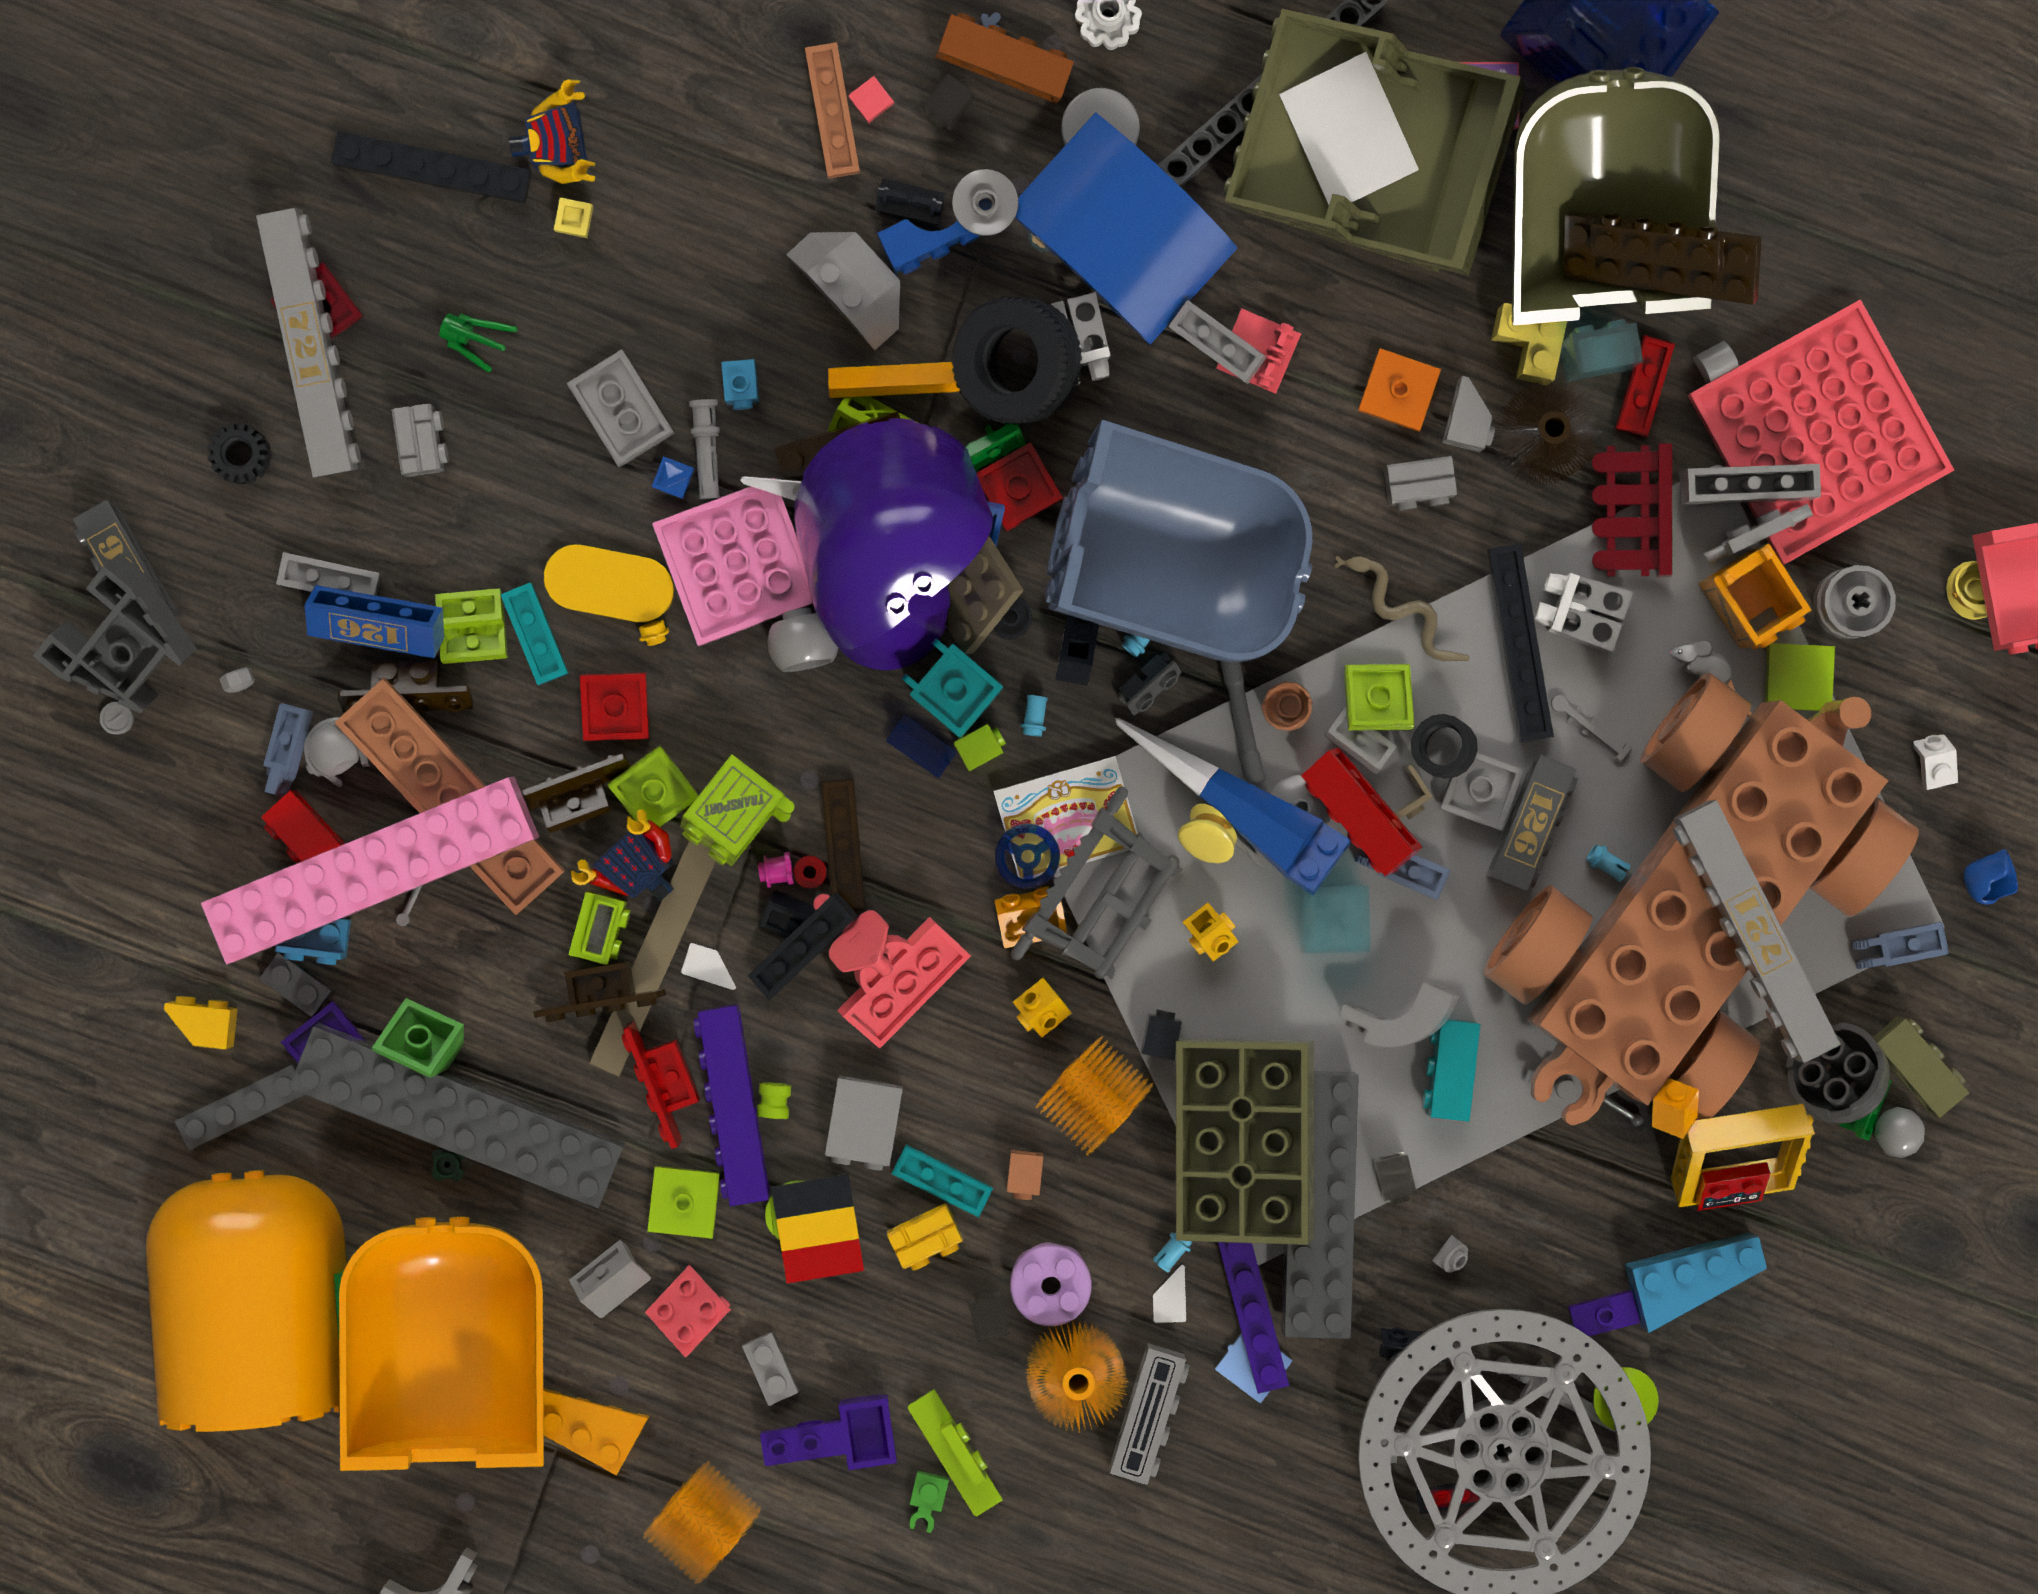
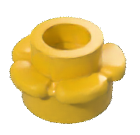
[638,620,669,646]

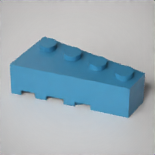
[1625,1231,1767,1333]

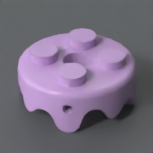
[1010,1242,1092,1326]

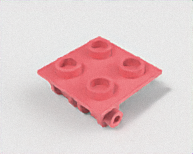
[1216,308,1301,394]
[645,1265,731,1357]

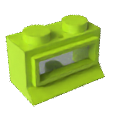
[568,891,631,965]

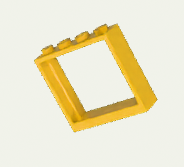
[1671,1104,1815,1207]

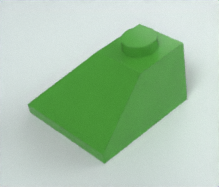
[372,998,464,1078]

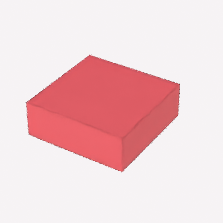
[848,76,894,124]

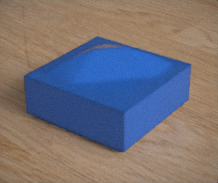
[652,456,695,499]

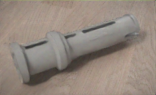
[689,399,720,500]

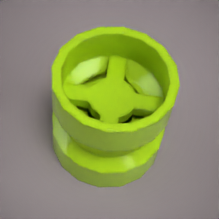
[756,1082,792,1119]

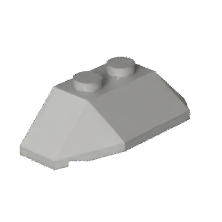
[786,232,900,351]

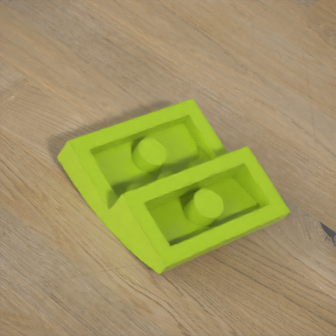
[435,588,508,664]

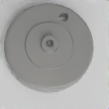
[1061,88,1140,145]

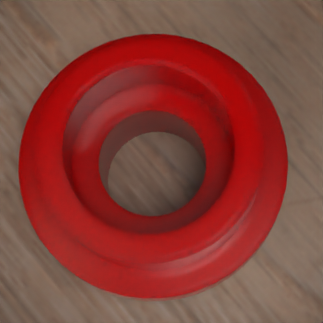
[794,856,827,888]

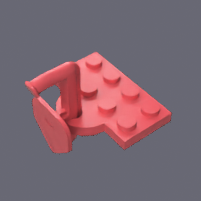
[813,894,971,1049]

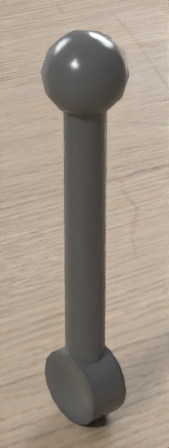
[1603,1096,1643,1126]

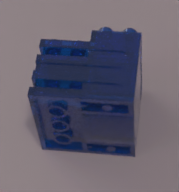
[1500,0,1719,83]

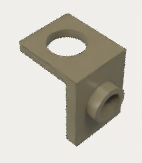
[1394,764,1433,819]

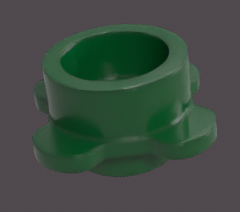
[431,1148,464,1181]

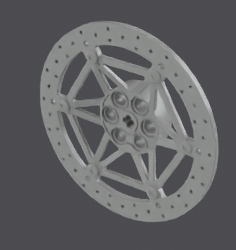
[1358,1309,1651,1594]

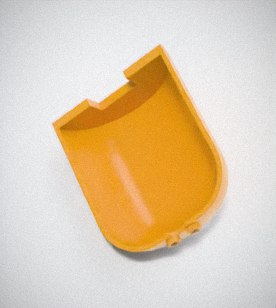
[146,1170,347,1432]
[339,1217,544,1471]

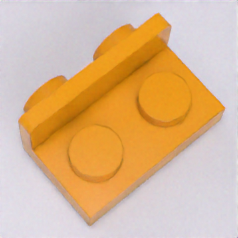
[995,887,1067,948]

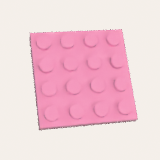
[652,478,813,646]

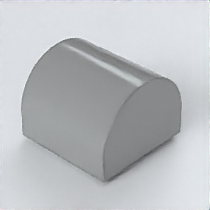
[1693,341,1739,384]

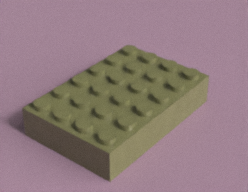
[1176,1039,1314,1245]

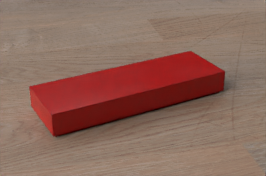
[1615,335,1675,438]

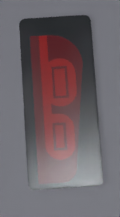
[1416,1479,1480,1514]

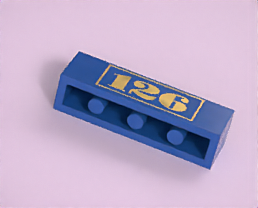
[305,585,444,658]

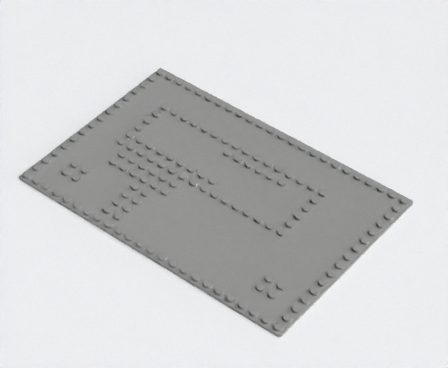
[1053,465,1944,1266]

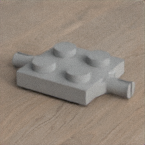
[1704,504,1813,565]

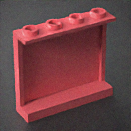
[1972,523,2038,655]

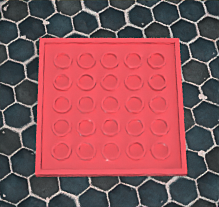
[1687,299,1954,565]

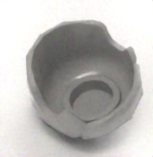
[1874,1107,1925,1158]

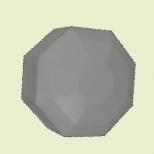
[219,667,255,693]

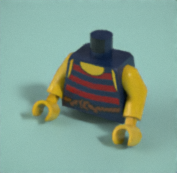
[509,79,595,184]

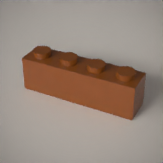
[935,13,1074,104]

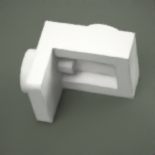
[1914,735,1958,790]

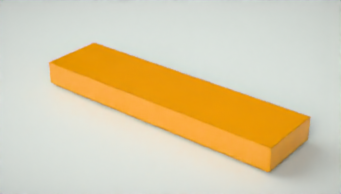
[828,362,960,398]

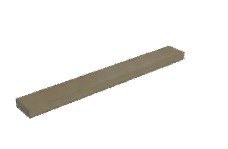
[589,841,716,1077]

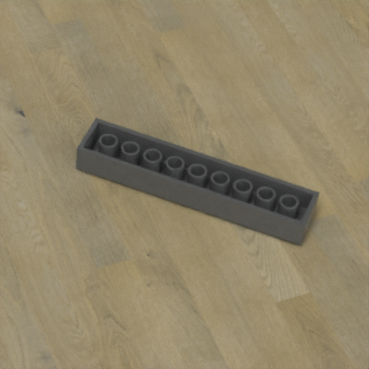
[289,1023,625,1208]

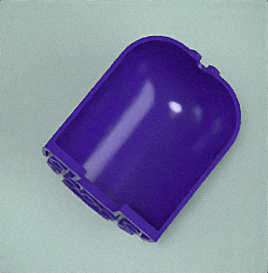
[794,418,993,650]

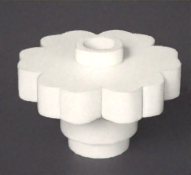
[1075,0,1142,50]

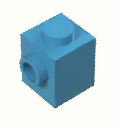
[721,359,760,410]

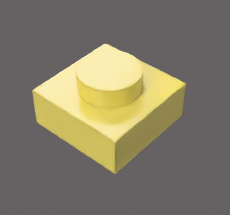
[554,198,594,238]

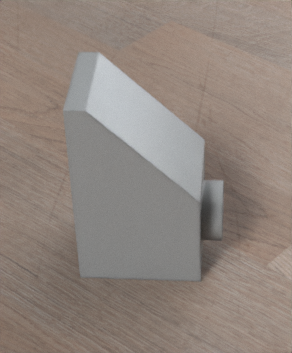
[1442,376,1495,452]

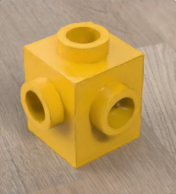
[1182,902,1239,962]
[1013,978,1072,1038]

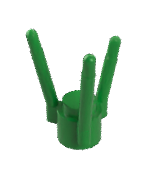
[439,313,518,373]

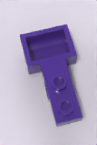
[760,1394,897,1470]

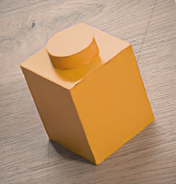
[1652,1078,1699,1139]

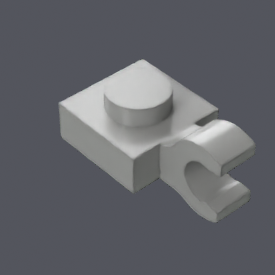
[1524,1069,1582,1107]

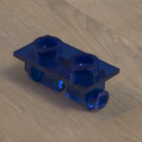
[886,715,958,779]

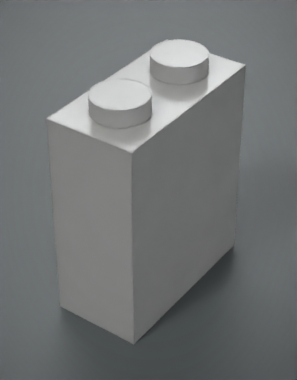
[825,1075,903,1170]

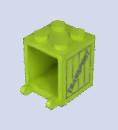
[680,754,794,867]

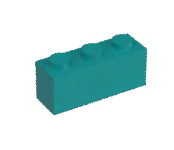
[1422,1018,1481,1122]

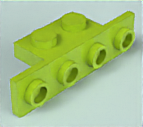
[908,1389,1003,1516]

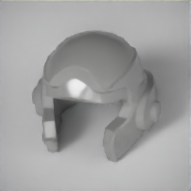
[304,717,371,787]

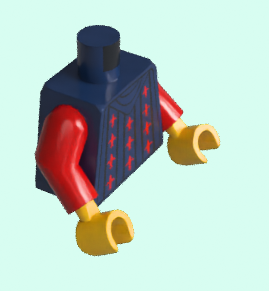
[571,809,674,902]

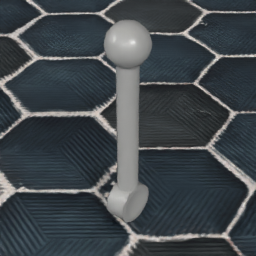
[396,886,422,926]

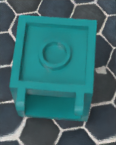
[901,638,1003,739]

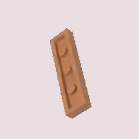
[805,42,860,179]

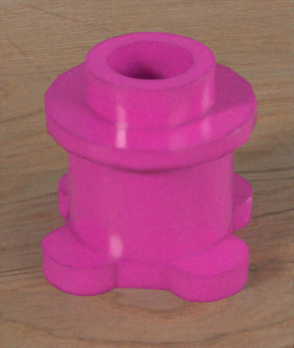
[758,852,794,888]

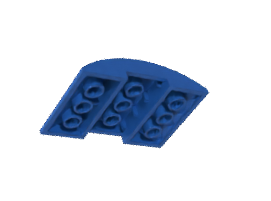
[1015,112,1238,345]

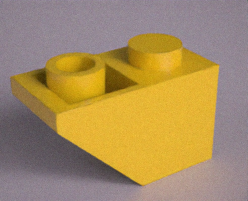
[164,996,238,1049]

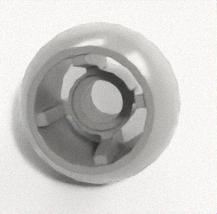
[767,608,838,672]

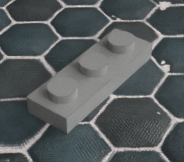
[1169,300,1267,384]
[276,552,382,596]

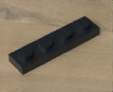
[748,892,859,1000]

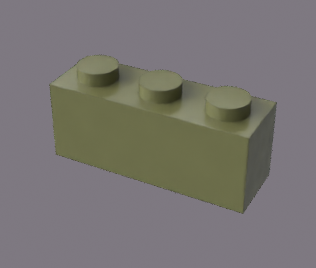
[1873,1016,1969,1118]

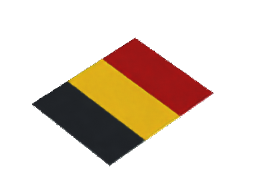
[771,1174,864,1284]

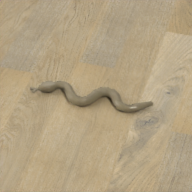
[1335,556,1470,662]

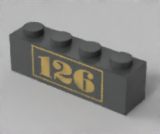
[73,500,181,618]
[1486,755,1578,891]

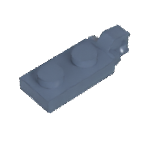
[263,703,313,797]

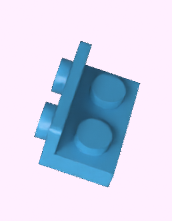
[275,918,351,965]

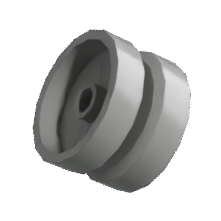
[1813,565,1896,639]

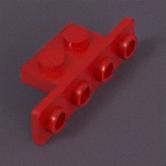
[622,1021,700,1149]

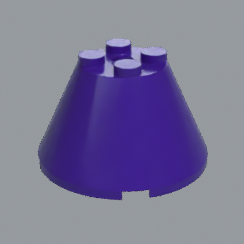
[839,584,950,670]

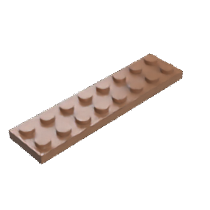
[334,677,565,915]

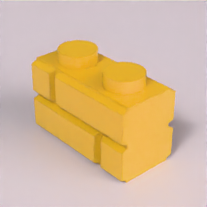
[887,1203,963,1271]

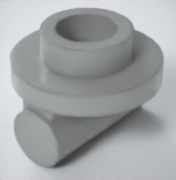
[1432,1235,1468,1273]

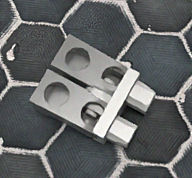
[1051,292,1111,386]
[1534,573,1633,654]

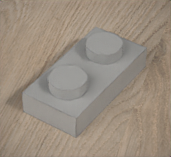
[1324,707,1397,774]
[742,1331,799,1406]

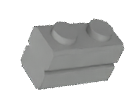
[392,404,449,477]
[1383,456,1457,511]

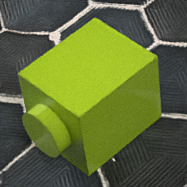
[954,724,1006,772]

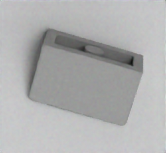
[569,1240,651,1318]

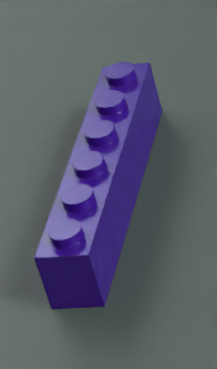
[694,1004,771,1206]

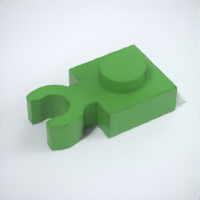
[909,1470,949,1533]

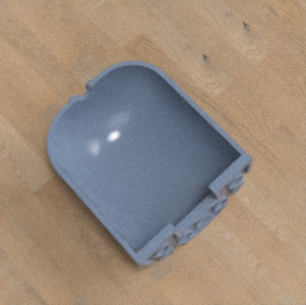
[1045,420,1312,662]

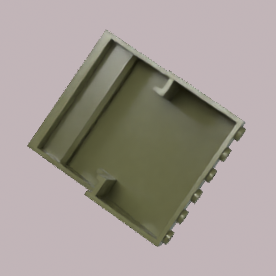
[1224,9,1527,276]

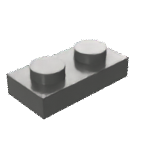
[259,952,334,1017]

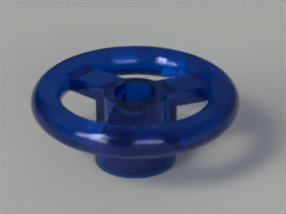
[995,823,1060,889]

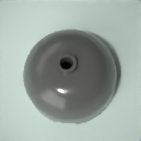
[1786,1022,1890,1123]

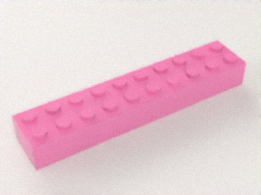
[201,777,540,965]

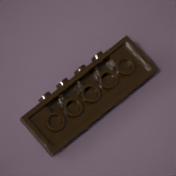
[1563,211,1762,305]

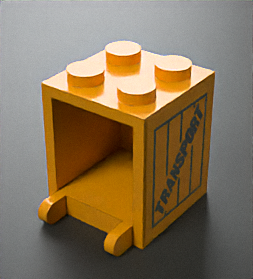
[1698,543,1811,650]

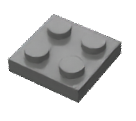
[1439,747,1524,831]

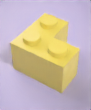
[1491,303,1567,385]

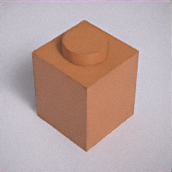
[1007,1150,1043,1200]

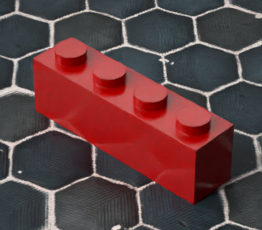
[1301,747,1423,876]
[261,790,357,913]

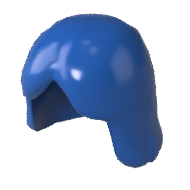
[1963,849,2018,905]

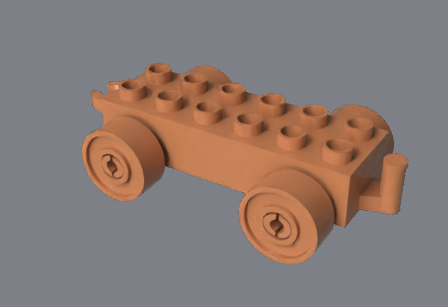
[1483,673,1919,1125]

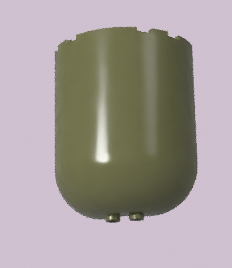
[1512,67,1720,325]

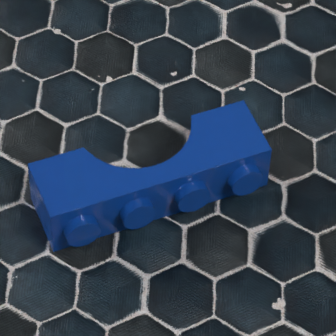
[877,199,992,275]

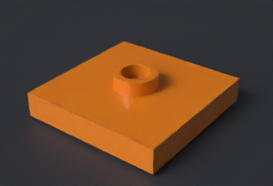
[1358,348,1441,432]

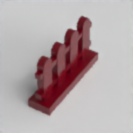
[1592,443,1672,577]

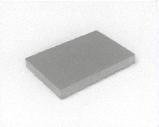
[567,349,675,468]

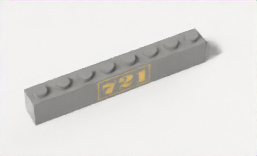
[256,208,361,477]
[1673,800,1841,1063]

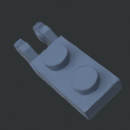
[1354,855,1451,900]
[1851,921,1949,969]

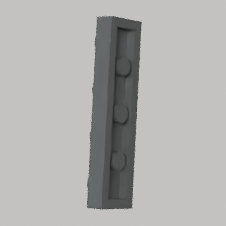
[175,1064,305,1151]

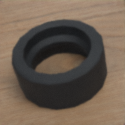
[1411,714,1478,779]

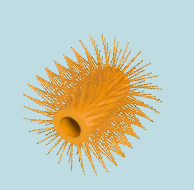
[1036,1036,1153,1155]
[1026,1321,1128,1433]
[643,1461,761,1584]

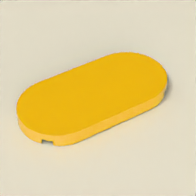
[544,545,674,623]

